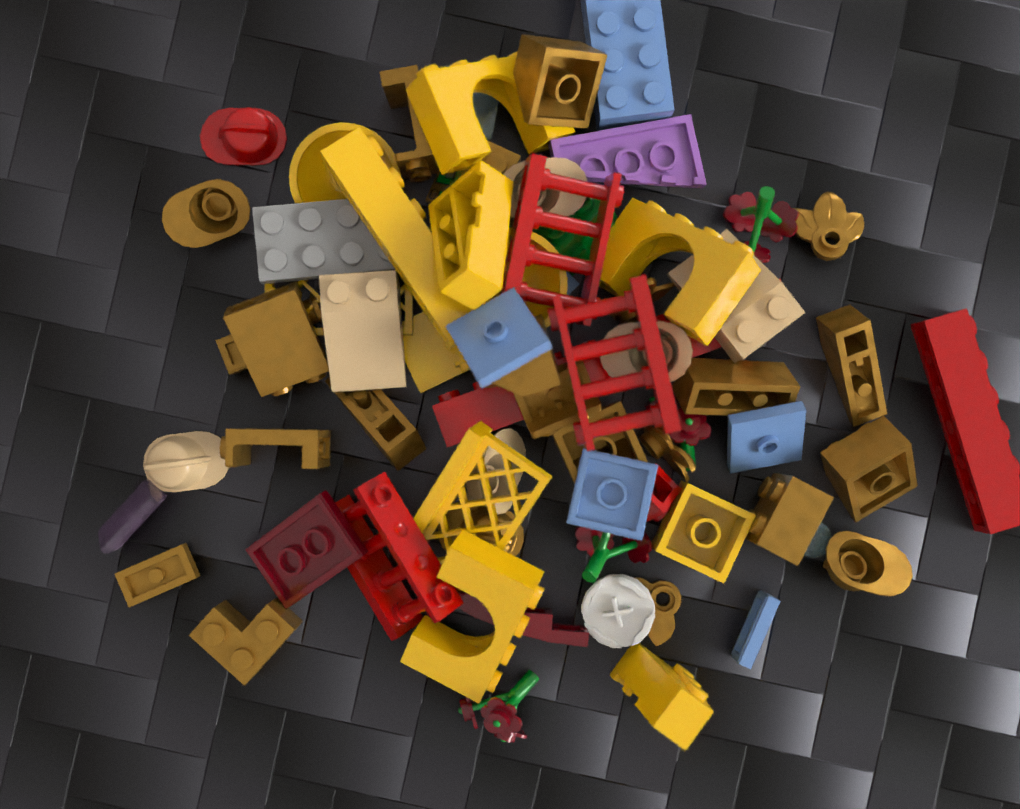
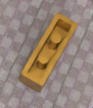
[672,358,801,415]

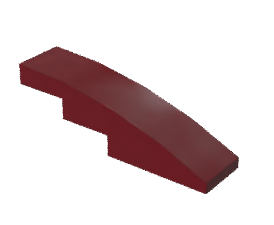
[455,587,589,648]

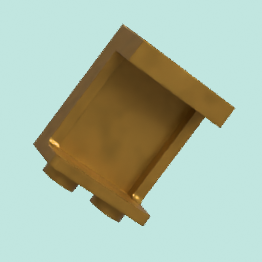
[380,65,438,182]
[223,281,329,397]
[220,429,331,469]

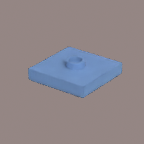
[446,287,552,388]
[727,401,806,474]
[566,448,658,541]

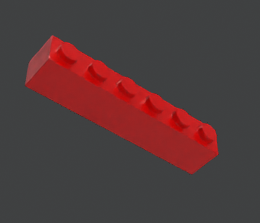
[910,308,1020,534]

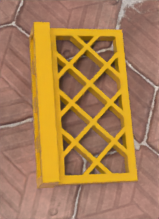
[413,421,552,596]

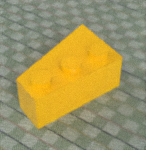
[428,160,514,310]
[609,643,714,751]

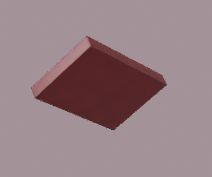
[245,490,369,609]

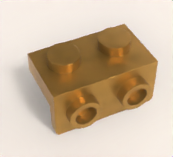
[513,360,603,439]

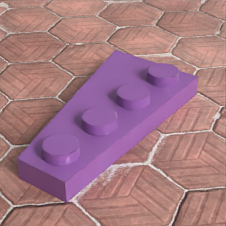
[548,114,707,188]

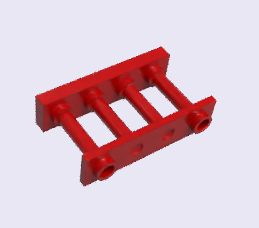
[498,153,624,326]
[547,275,681,452]
[335,472,464,641]

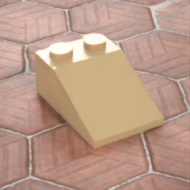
[667,229,805,363]
[319,270,407,392]

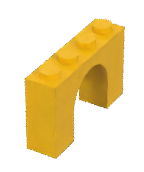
[406,51,575,175]
[599,198,761,346]
[400,529,545,704]

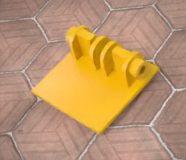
[402,311,470,394]

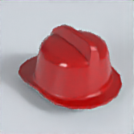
[200,107,287,166]

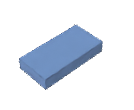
[731,590,781,669]

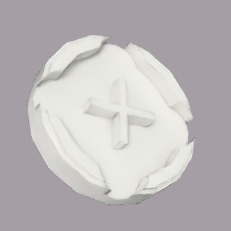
[581,574,655,648]

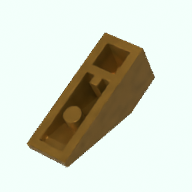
[816,305,887,427]
[325,377,427,471]

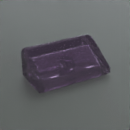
[98,479,167,554]

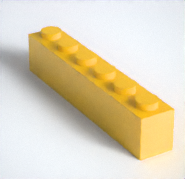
[320,127,486,350]

